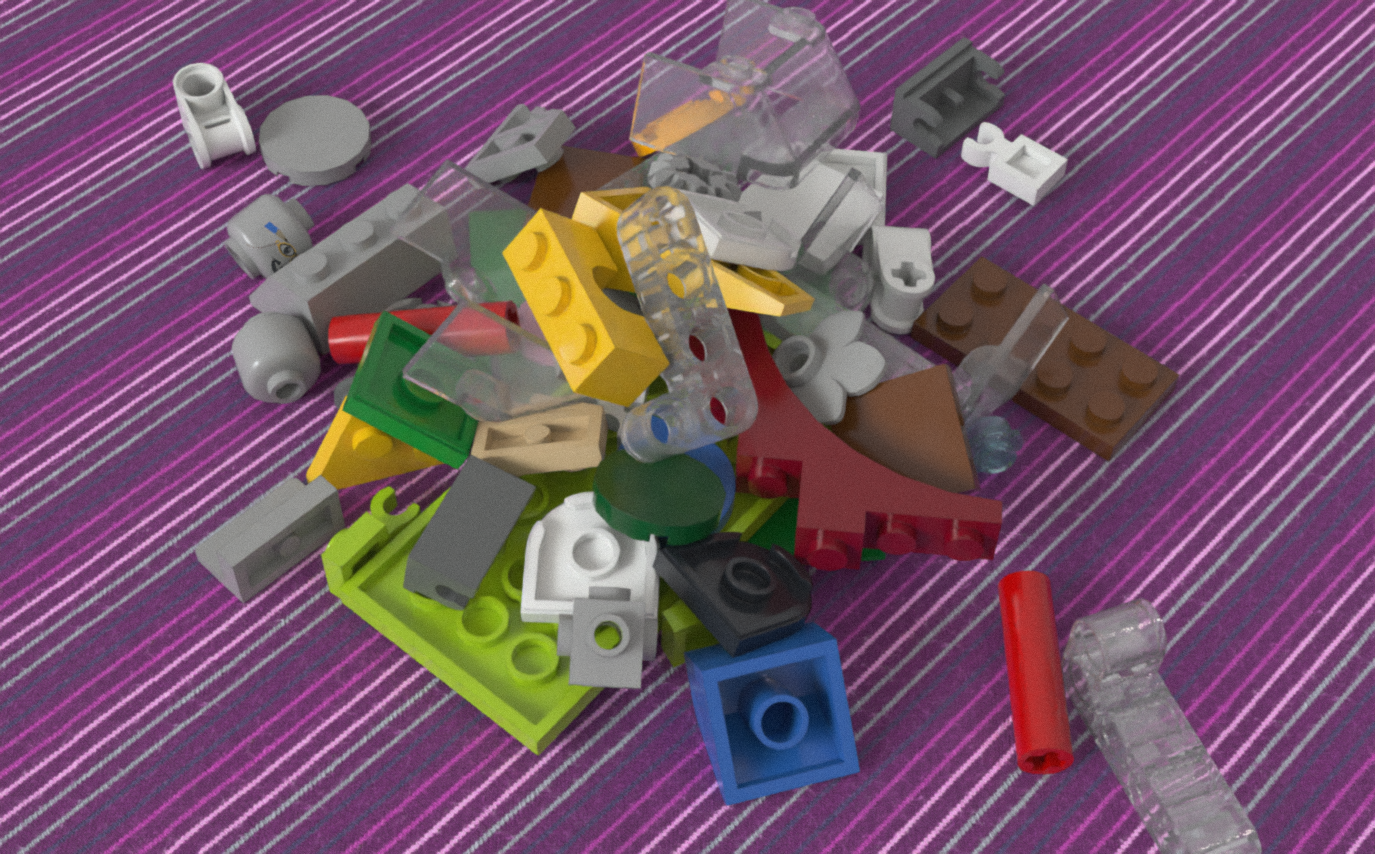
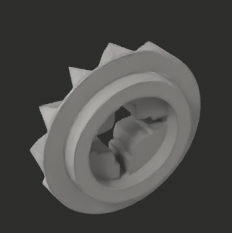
[647,152,742,202]

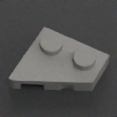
[463,104,576,187]

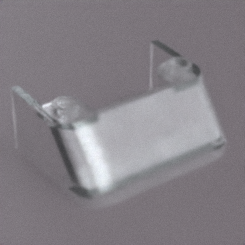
[629,0,861,190]
[390,159,596,423]
[758,167,1069,429]

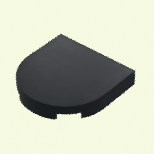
[652,532,813,658]

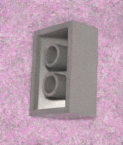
[249,183,459,355]

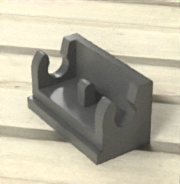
[890,37,1005,159]
[403,455,536,611]

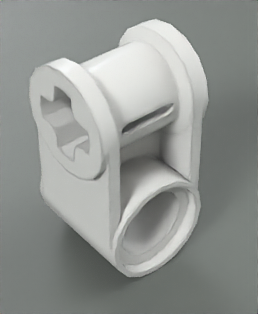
[173,63,256,170]
[862,225,935,334]

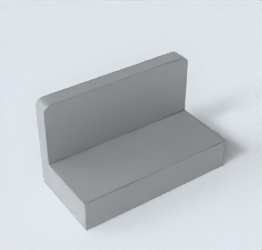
[195,475,345,604]

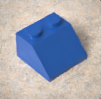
[684,621,860,806]

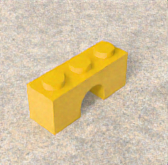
[502,208,670,407]

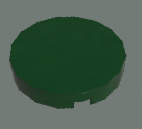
[592,447,726,545]

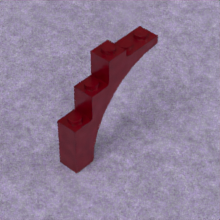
[679,302,1002,571]

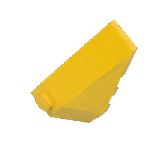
[572,187,815,317]

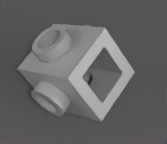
[556,586,658,689]

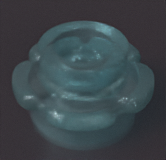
[966,416,1023,474]

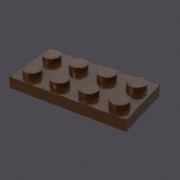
[911,256,1179,462]

